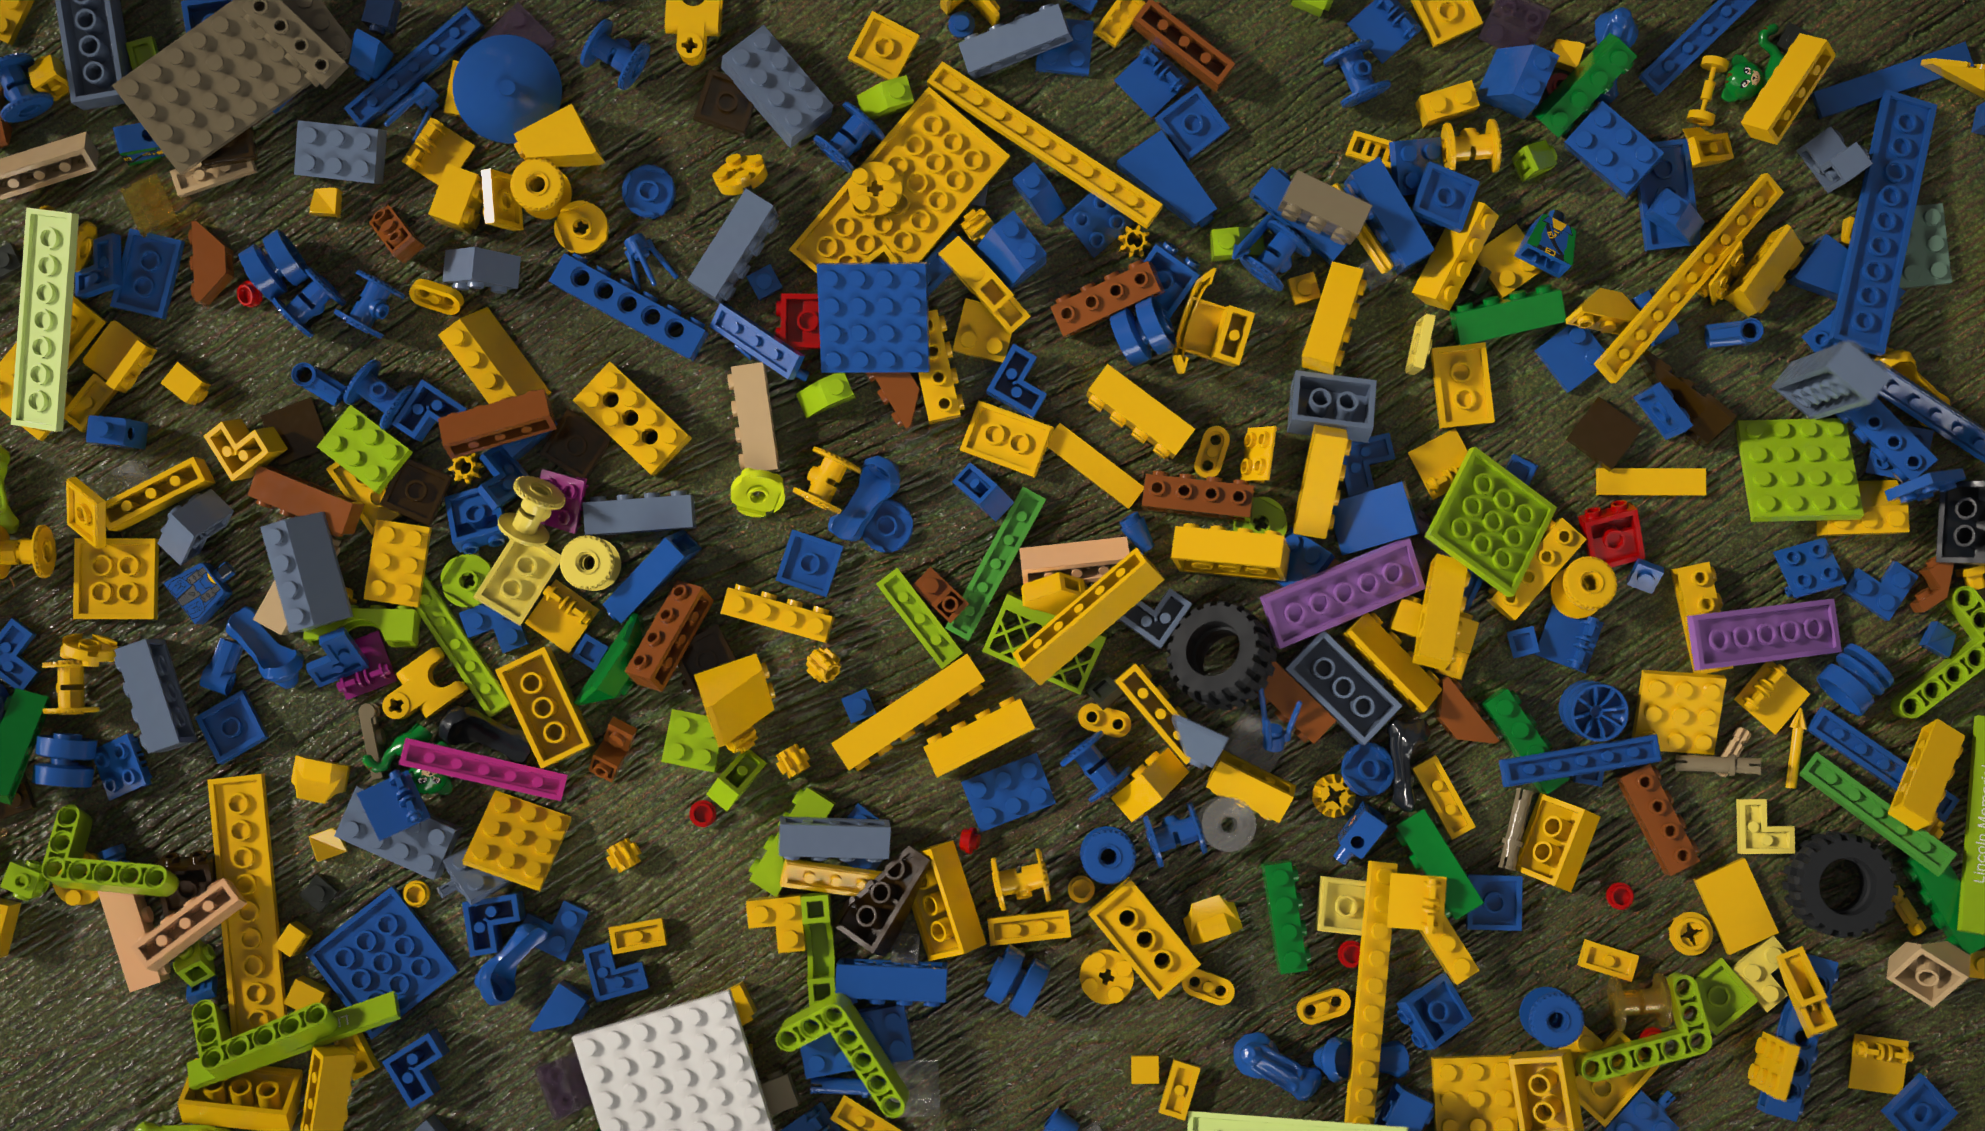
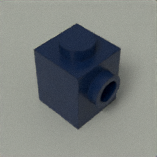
[362,0,402,35]

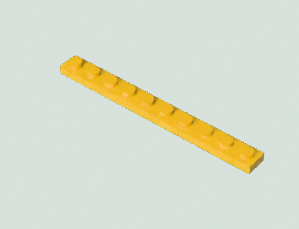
[927,61,1163,229]
[1594,173,1784,383]
[1344,860,1398,1125]

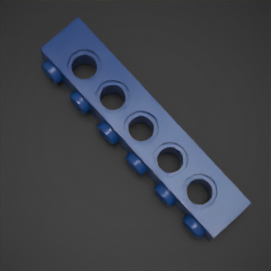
[549,253,709,362]
[1756,953,1839,1122]

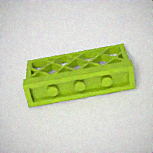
[982,591,1107,695]

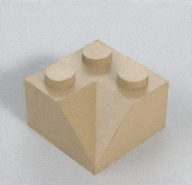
[1886,941,1971,1008]

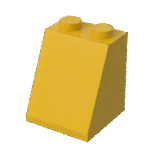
[514,104,605,168]
[694,654,776,748]

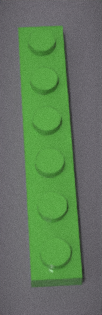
[945,487,1046,641]
[1798,752,1957,877]

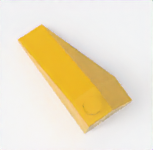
[1921,58,1985,99]

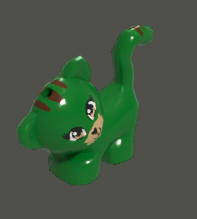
[1721,23,1785,103]
[362,723,453,795]

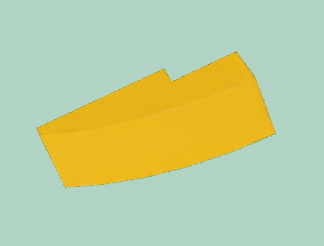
[1776,946,1838,1038]

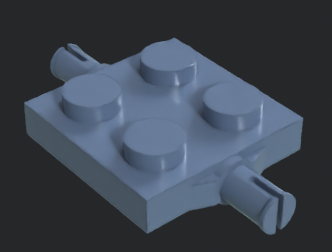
[437,846,513,906]

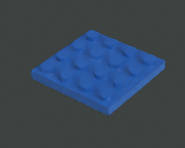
[817,262,930,373]
[306,885,460,1040]

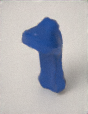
[1595,7,1639,104]
[828,456,901,542]
[226,606,304,689]
[474,923,549,1006]
[1233,1032,1323,1101]
[1313,1036,1410,1083]

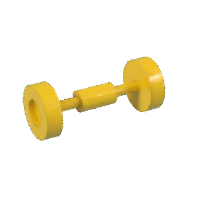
[1686,55,1730,126]

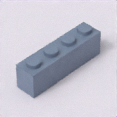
[958,4,1073,79]
[583,490,696,536]
[778,816,891,862]

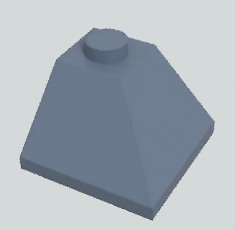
[1171,714,1228,770]

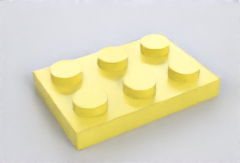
[473,539,561,626]

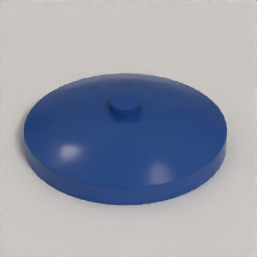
[453,35,562,144]

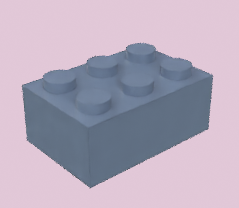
[294,120,387,184]
[1287,370,1377,443]

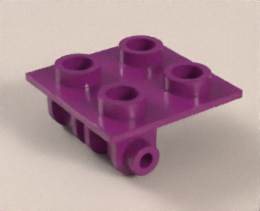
[540,469,589,534]
[336,631,397,700]

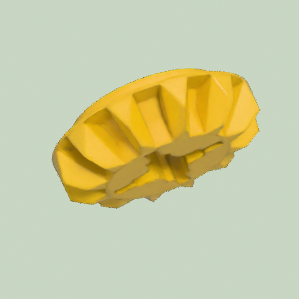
[1312,774,1356,818]
[1668,912,1713,956]

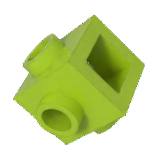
[0,859,50,901]
[173,939,216,988]

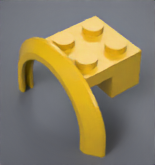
[1172,268,1255,374]

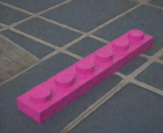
[399,738,568,801]

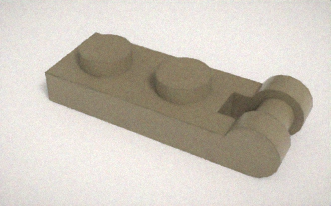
[359,703,391,780]

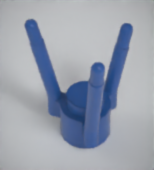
[384,81,439,145]
[624,233,678,291]
[1258,688,1302,752]

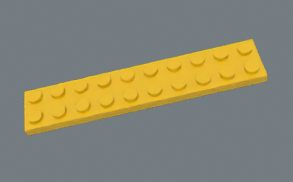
[207,773,288,1038]

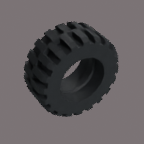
[1166,601,1277,711]
[1782,831,1898,938]

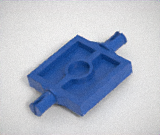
[1601,1089,1680,1131]

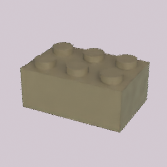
[1277,170,1372,245]

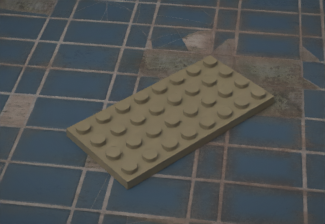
[112,0,353,175]

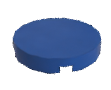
[622,164,676,219]
[862,500,913,553]
[1341,742,1394,797]

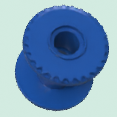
[580,19,651,90]
[1323,39,1391,108]
[0,53,54,123]
[813,102,885,174]
[1240,219,1312,292]
[272,265,346,338]
[334,270,405,339]
[343,359,416,431]
[1060,731,1132,803]
[1143,802,1207,868]
[1080,826,1136,884]
[1519,987,1584,1048]

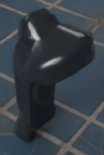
[439,705,531,764]
[1387,717,1431,813]

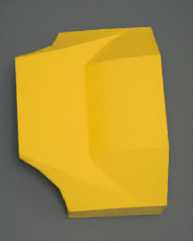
[1682,127,1734,168]
[291,755,351,804]
[1182,894,1243,945]

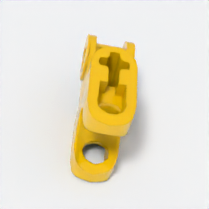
[665,0,723,66]
[382,647,468,719]

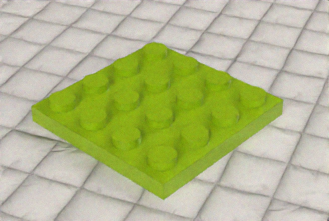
[1735,418,1864,522]
[1425,447,1557,597]

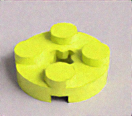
[731,468,785,517]

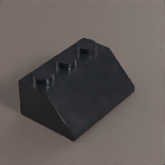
[1936,481,1985,566]

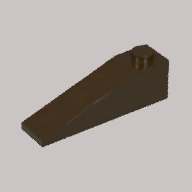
[1637,350,1737,446]
[832,846,932,957]

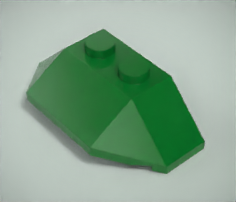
[573,612,646,706]

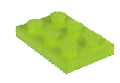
[317,405,413,495]

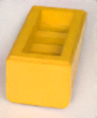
[1345,130,1393,174]

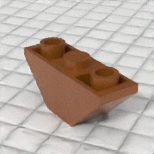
[369,204,425,264]
[188,221,235,306]
[865,372,920,431]
[1435,676,1500,744]

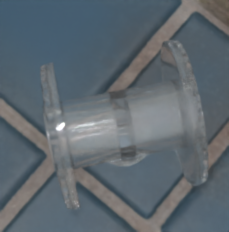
[1198,796,1256,852]

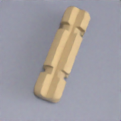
[1714,727,1751,777]

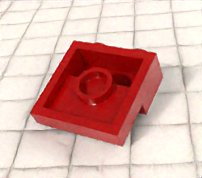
[775,293,820,350]
[1578,500,1646,568]

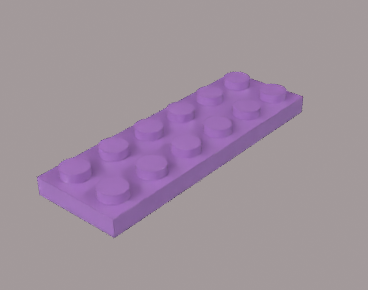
[1260,537,1426,649]
[1687,598,1842,671]

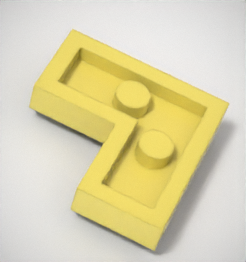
[1736,799,1795,854]
[1731,936,1788,1012]

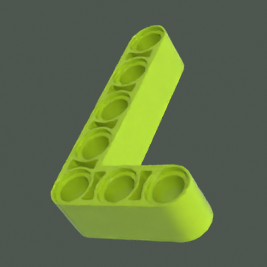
[1891,586,1985,718]
[41,804,179,897]
[1575,972,1712,1082]
[776,993,910,1118]
[192,999,338,1080]

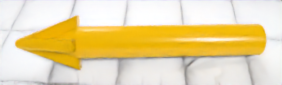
[1785,708,1808,789]

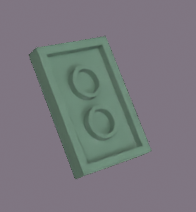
[1899,203,1952,289]

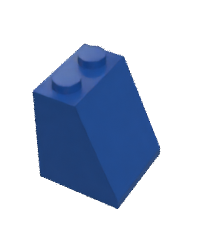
[1477,44,1560,120]
[973,210,1047,291]

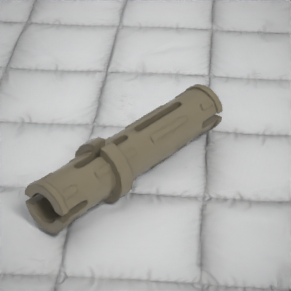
[1675,754,1761,776]
[1498,788,1534,871]

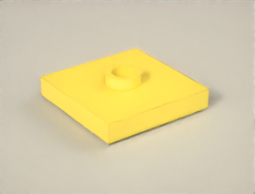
[1405,314,1436,375]
[1315,876,1366,936]

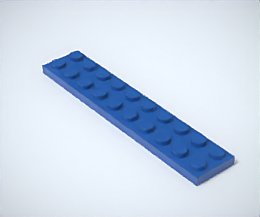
[1828,90,1937,356]

